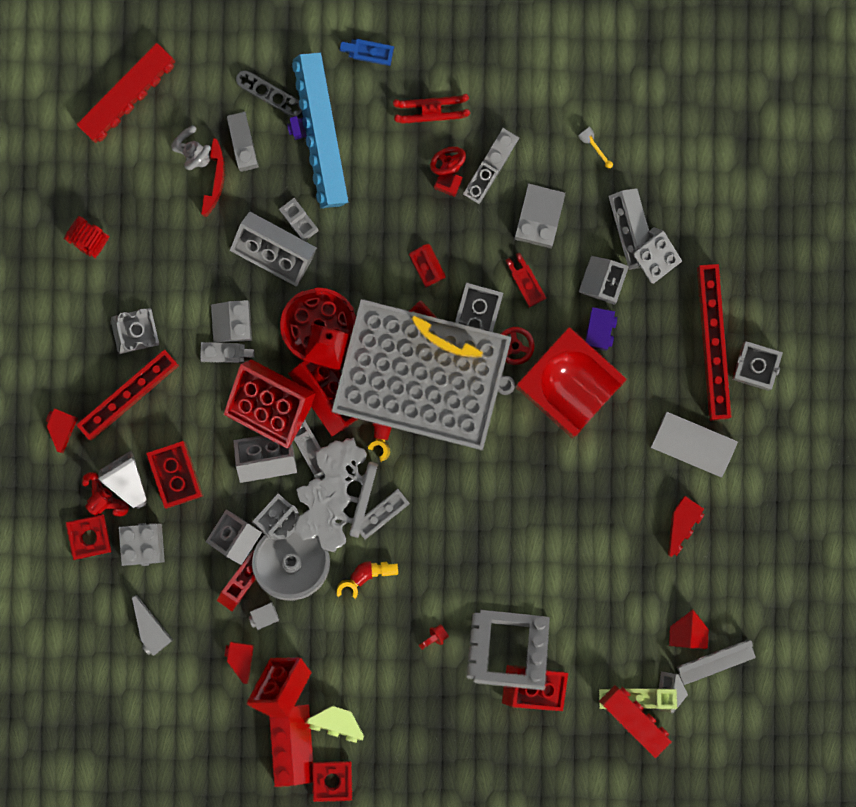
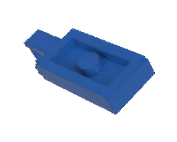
[340,39,394,66]

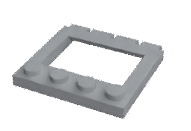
[467,610,550,690]

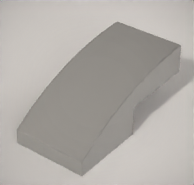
[279,198,319,241]

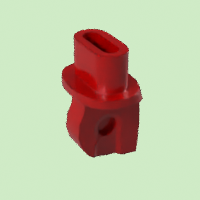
[419,624,449,650]

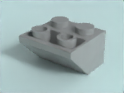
[579,256,629,305]

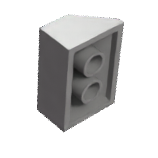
[234,435,297,483]

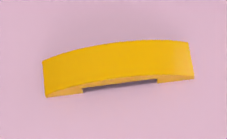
[412,316,483,358]

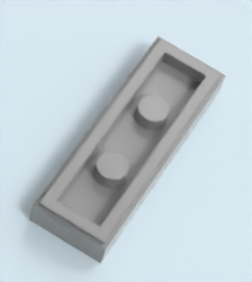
[360,489,410,540]

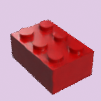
[147,441,204,509]

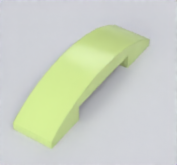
[599,688,677,709]

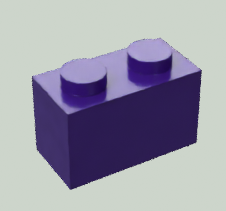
[585,307,618,351]

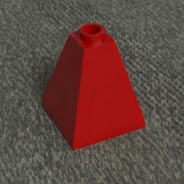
[303,324,351,371]

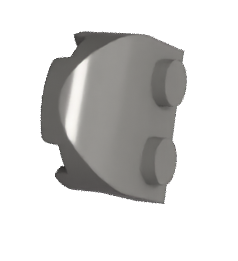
[252,493,299,540]

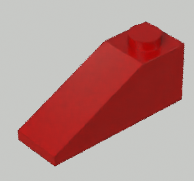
[217,550,256,612]

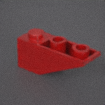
[668,496,704,557]

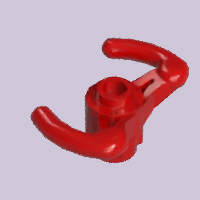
[82,472,130,516]

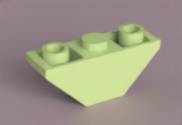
[305,706,364,743]

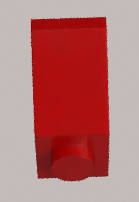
[46,408,78,453]
[224,641,254,684]

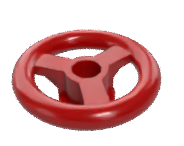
[430,146,466,175]
[501,327,535,365]

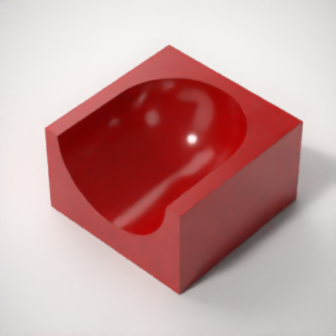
[515,327,627,439]

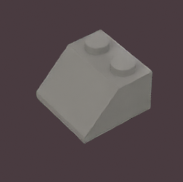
[211,300,252,343]
[206,509,262,565]

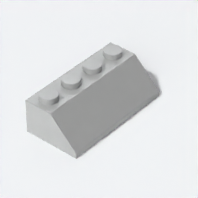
[230,212,317,287]

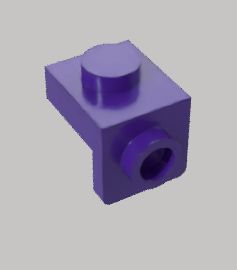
[287,116,307,140]

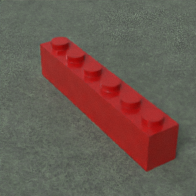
[76,43,175,144]
[77,349,180,441]

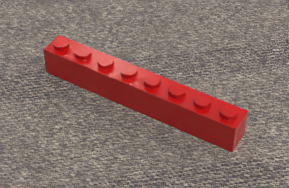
[697,264,731,421]

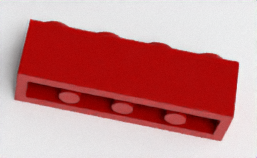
[599,685,672,758]

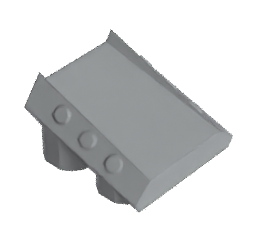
[111,308,159,354]

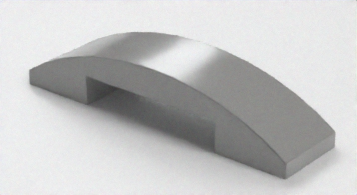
[294,420,325,480]

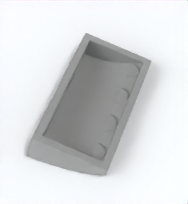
[651,412,738,478]

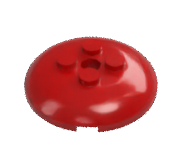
[280,288,356,360]

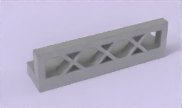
[676,640,756,685]

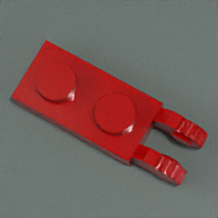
[505,252,546,308]

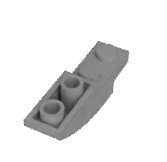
[463,128,520,204]

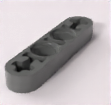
[236,71,302,117]

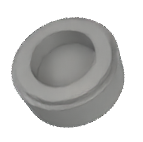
[498,376,515,395]

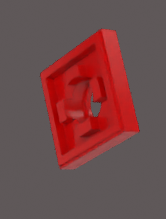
[65,514,112,560]
[312,761,352,802]

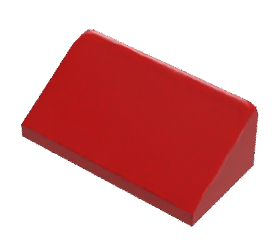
[409,244,446,288]

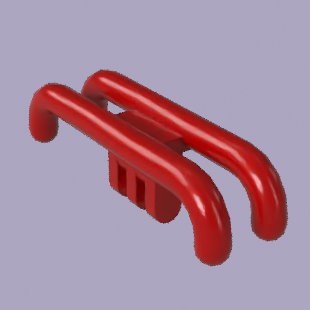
[393,94,470,123]

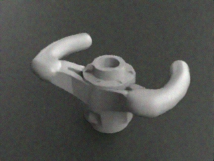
[171,126,211,170]

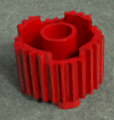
[63,216,110,259]

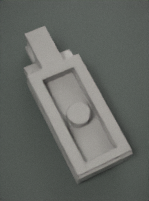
[201,342,254,363]

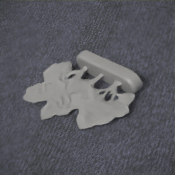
[295,438,378,552]

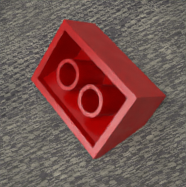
[247,657,312,718]

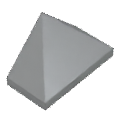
[656,672,688,713]

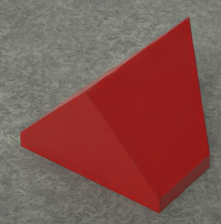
[669,610,709,649]

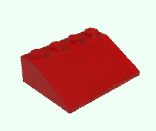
[223,359,316,449]

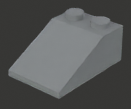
[515,184,565,249]

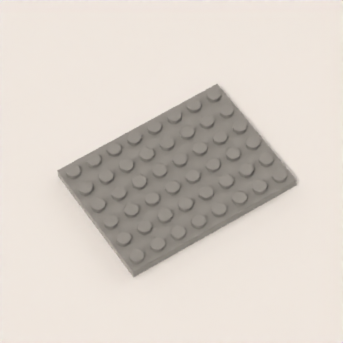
[332,299,511,450]

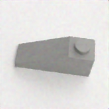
[227,112,259,172]
[132,596,173,656]

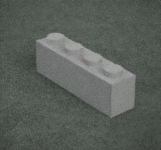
[609,188,651,270]

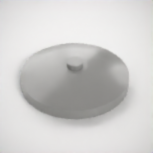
[252,531,330,600]

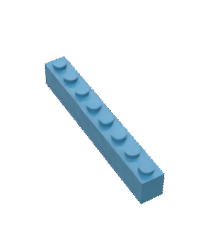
[292,53,348,209]

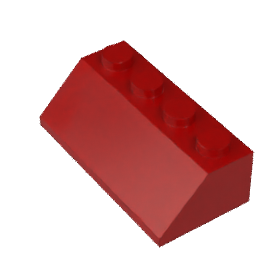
[288,361,358,437]
[270,704,313,787]

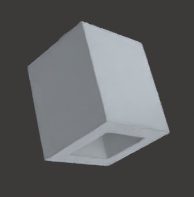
[249,602,280,630]

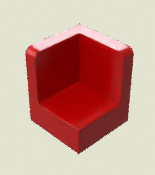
[434,174,463,197]

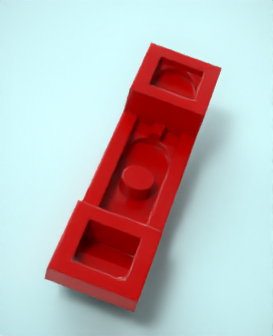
[201,138,225,217]

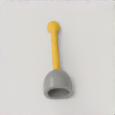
[578,127,613,168]

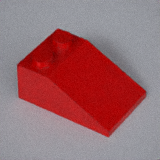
[502,665,568,711]

